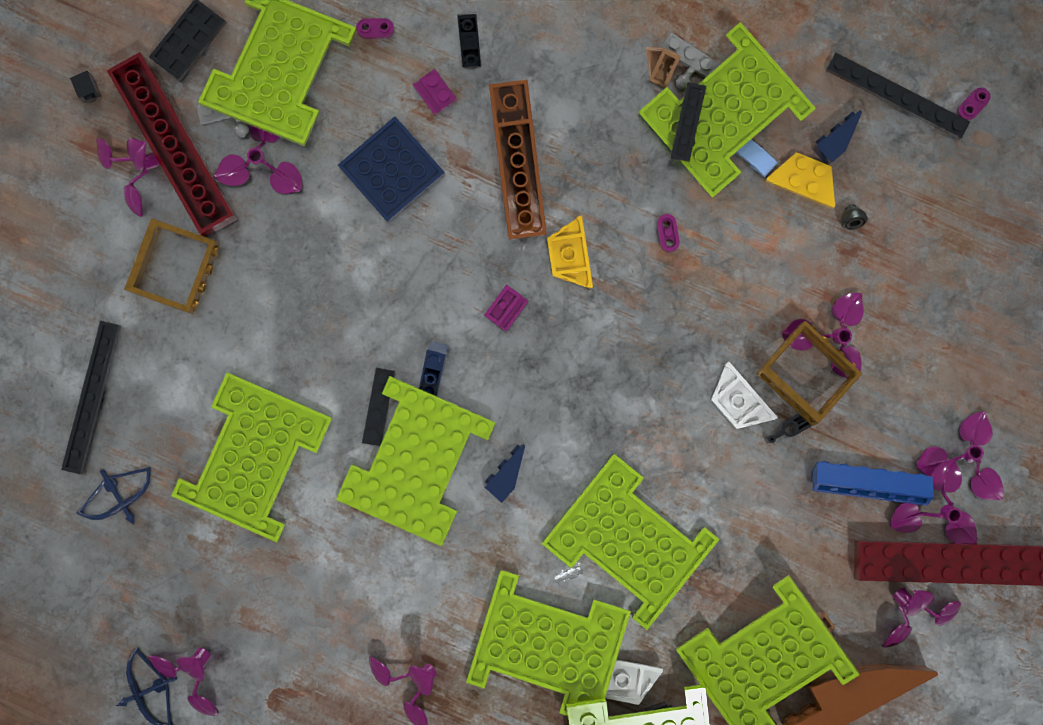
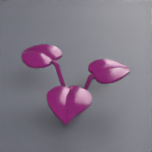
[214,125,302,194]
[96,138,159,217]
[782,293,864,380]
[916,411,1004,501]
[890,459,977,544]
[881,588,962,648]
[148,648,219,716]
[369,656,437,725]

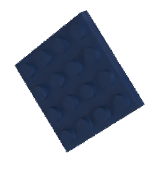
[338,116,445,223]

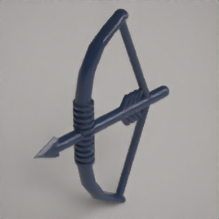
[76,466,151,525]
[116,648,177,725]

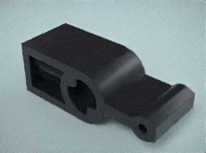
[764,413,811,443]

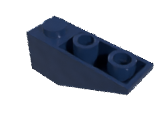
[813,110,862,165]
[419,341,449,396]
[484,444,525,503]

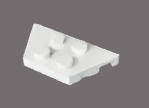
[711,362,778,429]
[605,660,663,705]

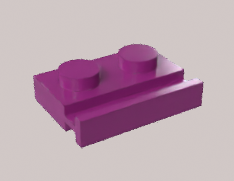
[412,69,457,116]
[484,284,529,332]

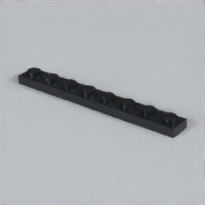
[826,52,970,140]
[61,320,121,474]

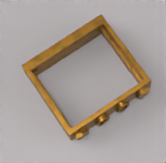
[124,218,220,314]
[755,321,863,426]

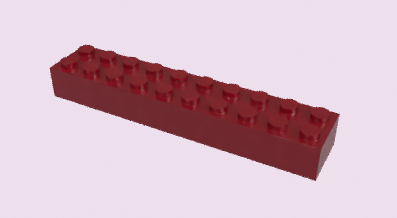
[107,52,238,237]
[854,540,1043,586]

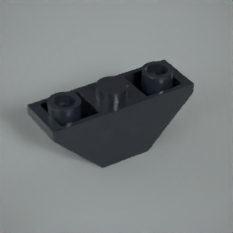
[457,12,481,67]

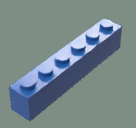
[812,461,934,506]

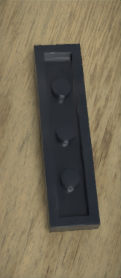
[671,82,707,162]
[362,368,395,446]

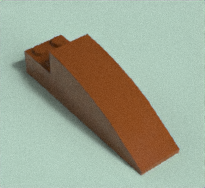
[489,79,547,239]
[781,663,938,725]

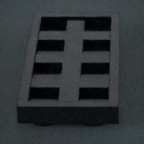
[149,0,227,81]

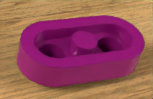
[356,18,394,39]
[957,87,991,121]
[657,214,680,253]

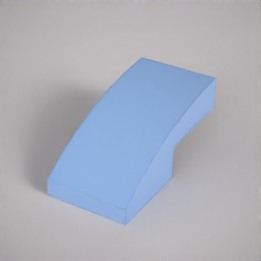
[736,139,777,177]

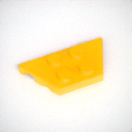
[765,152,835,209]
[547,215,593,289]

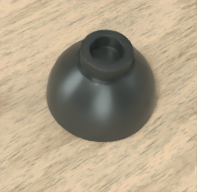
[841,204,868,230]

